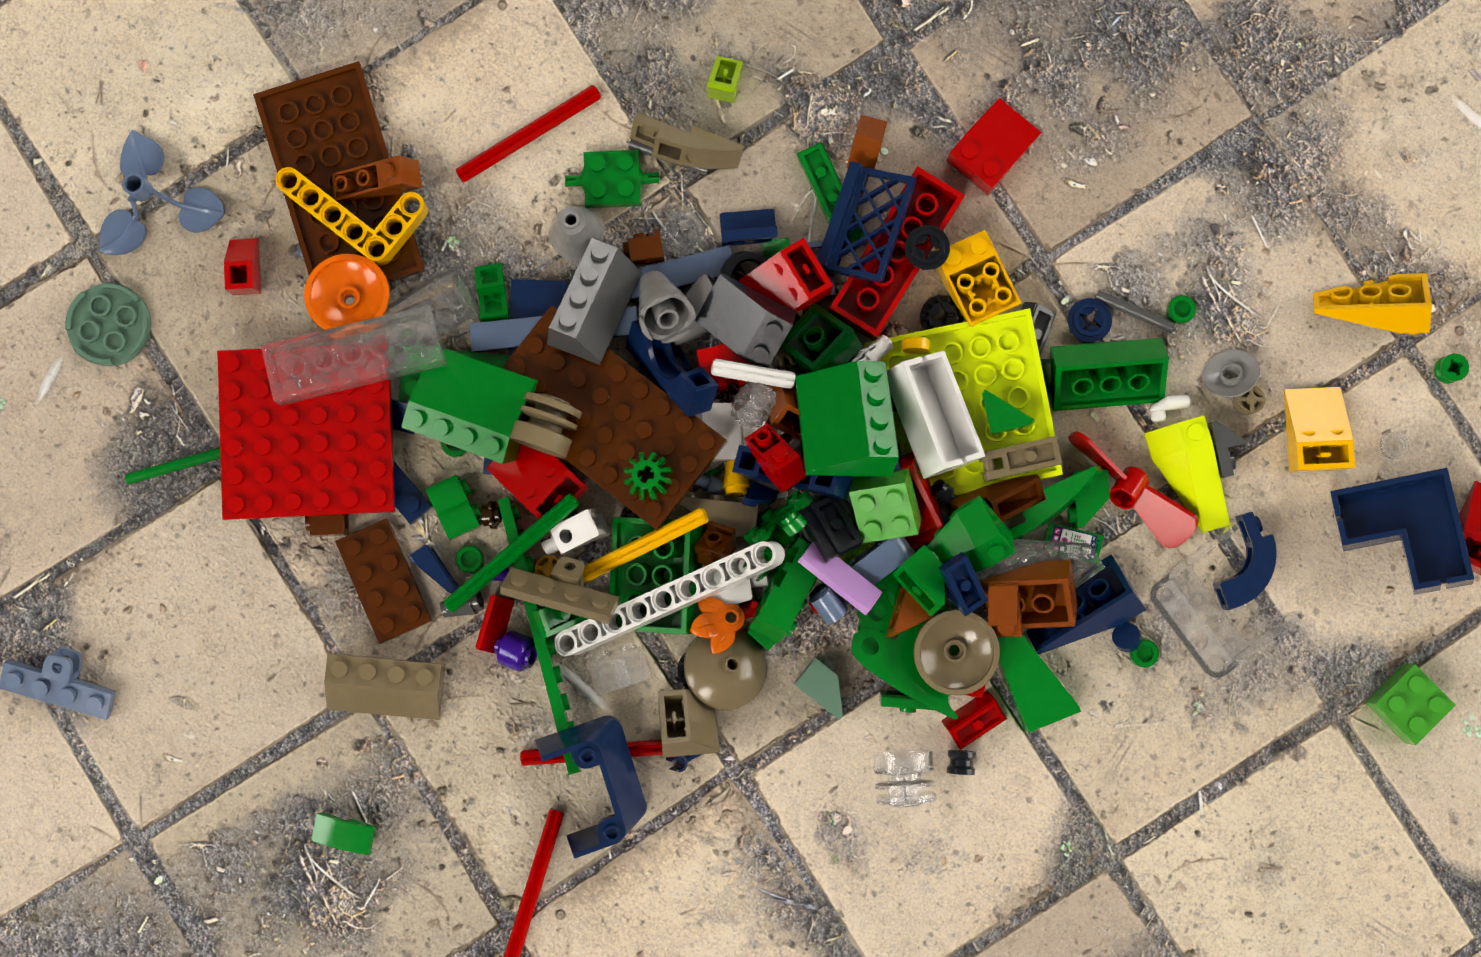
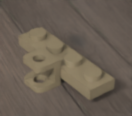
[500,556,619,624]

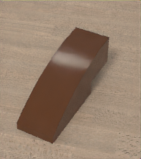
[950,474,1045,522]

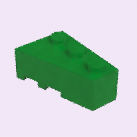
[749,537,817,643]

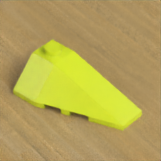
[1144,415,1230,533]

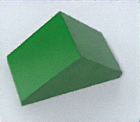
[982,390,1035,435]

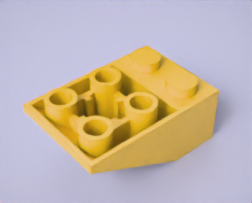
[936,230,1022,327]
[1284,387,1355,473]

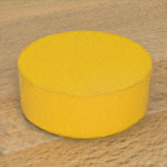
[901,337,930,354]

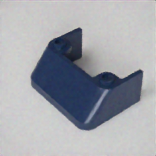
[535,715,647,859]

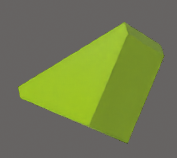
[707,56,743,103]

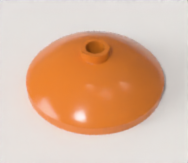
[304,254,390,336]

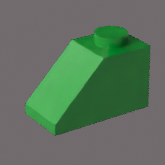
[892,545,945,617]

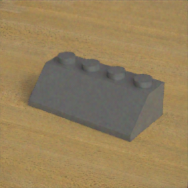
[547,238,642,365]

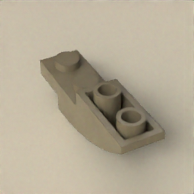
[630,112,744,169]

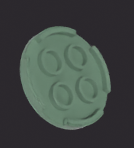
[65,283,152,367]

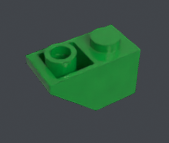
[1067,470,1110,529]

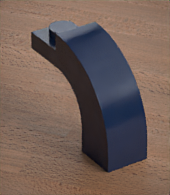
[1213,511,1277,610]

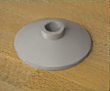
[1203,350,1260,398]

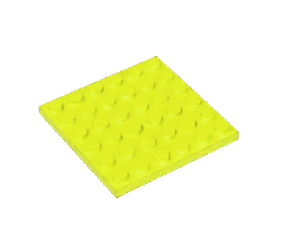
[864,308,1063,500]

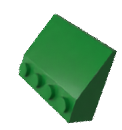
[401,345,538,464]
[795,361,899,477]
[610,517,703,635]

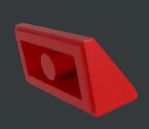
[475,594,514,654]
[942,691,1007,750]

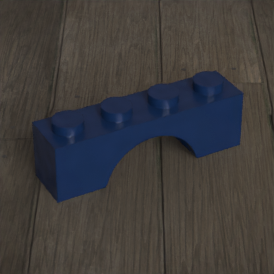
[625,320,718,417]
[732,445,853,500]

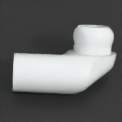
[1149,395,1190,422]

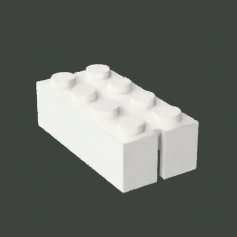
[887,351,985,479]

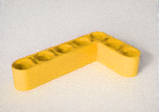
[275,167,428,266]

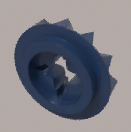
[1067,298,1112,343]

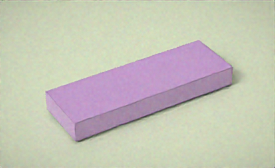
[797,542,883,615]

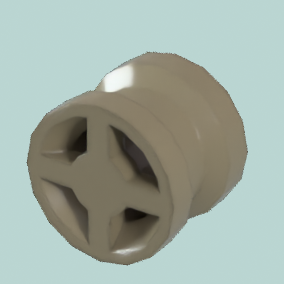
[1232,386,1266,416]

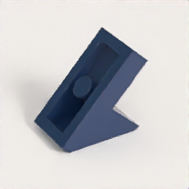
[938,552,988,616]

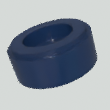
[1112,622,1142,652]

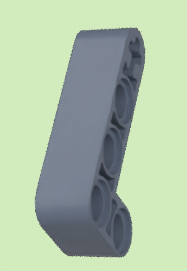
[809,537,915,625]

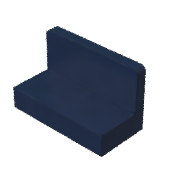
[720,209,778,247]

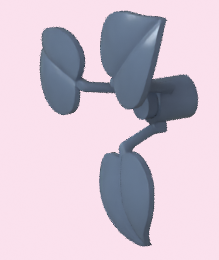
[97,130,225,255]

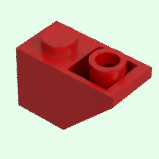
[224,238,261,295]
[744,423,806,493]

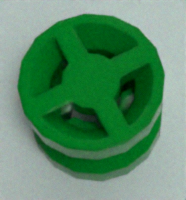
[1434,353,1469,384]

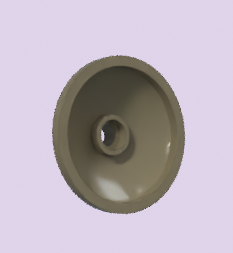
[913,609,1000,696]
[684,628,767,710]

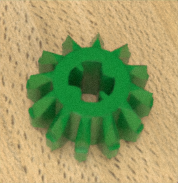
[623,452,672,501]

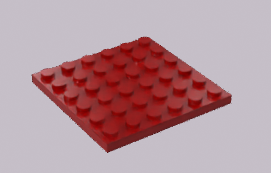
[217,343,395,520]

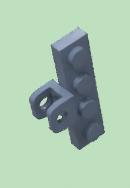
[0,647,116,720]

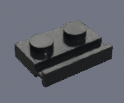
[799,497,864,563]

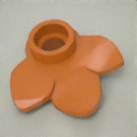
[690,597,745,654]

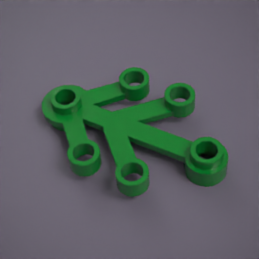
[743,490,814,545]

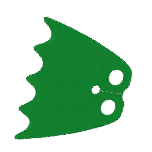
[851,588,958,719]

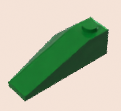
[927,495,1016,572]

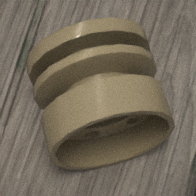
[509,392,583,459]

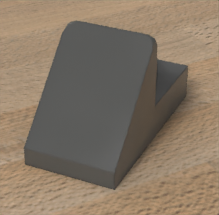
[1207,421,1249,479]

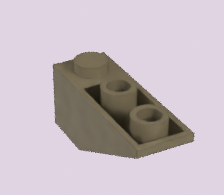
[679,492,758,538]

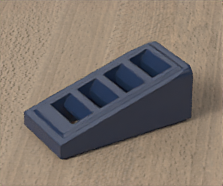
[408,545,459,594]

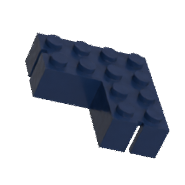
[1330,468,1474,595]

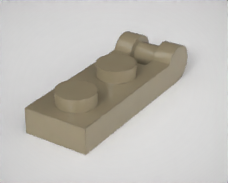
[979,436,1062,482]

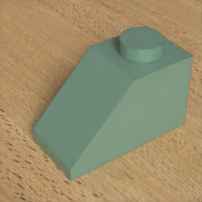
[794,657,843,720]

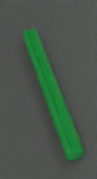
[444,494,579,613]

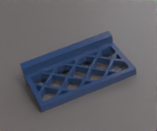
[817,161,917,284]

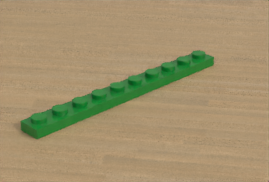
[497,497,582,775]

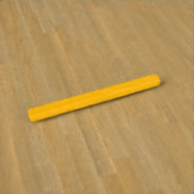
[582,508,709,584]

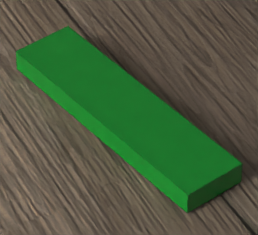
[796,142,868,248]

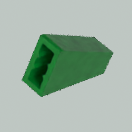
[997,635,1081,733]

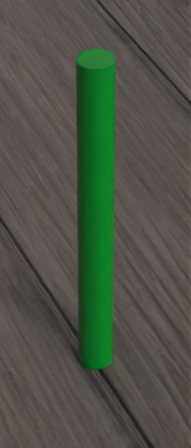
[125,447,221,485]

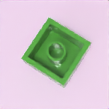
[849,468,922,543]
[1365,664,1456,745]

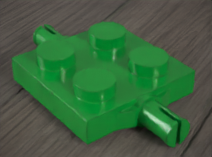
[565,150,659,208]

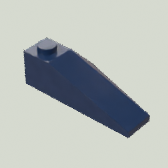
[1026,554,1146,655]

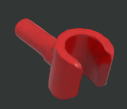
[739,599,758,619]

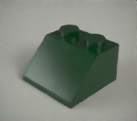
[780,303,863,373]

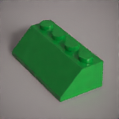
[1050,338,1169,411]

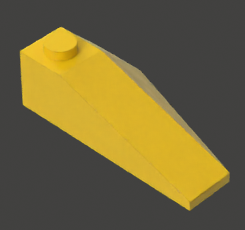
[1313,273,1432,334]

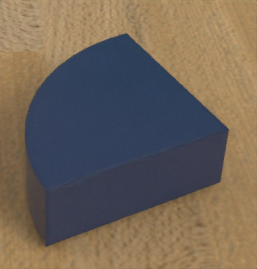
[742,481,779,507]

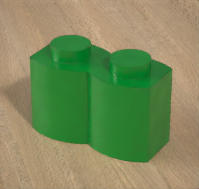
[425,475,482,540]

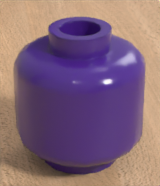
[494,631,537,672]

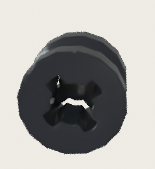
[947,750,976,775]

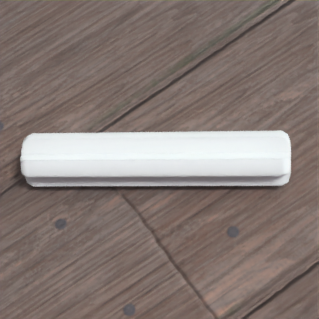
[711,359,795,389]

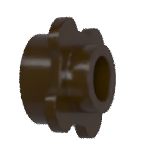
[481,501,502,529]

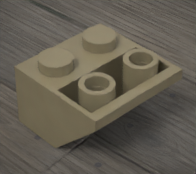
[658,689,720,758]

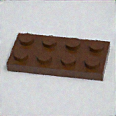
[335,518,432,644]

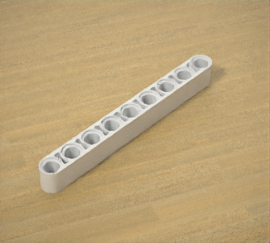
[554,541,785,656]

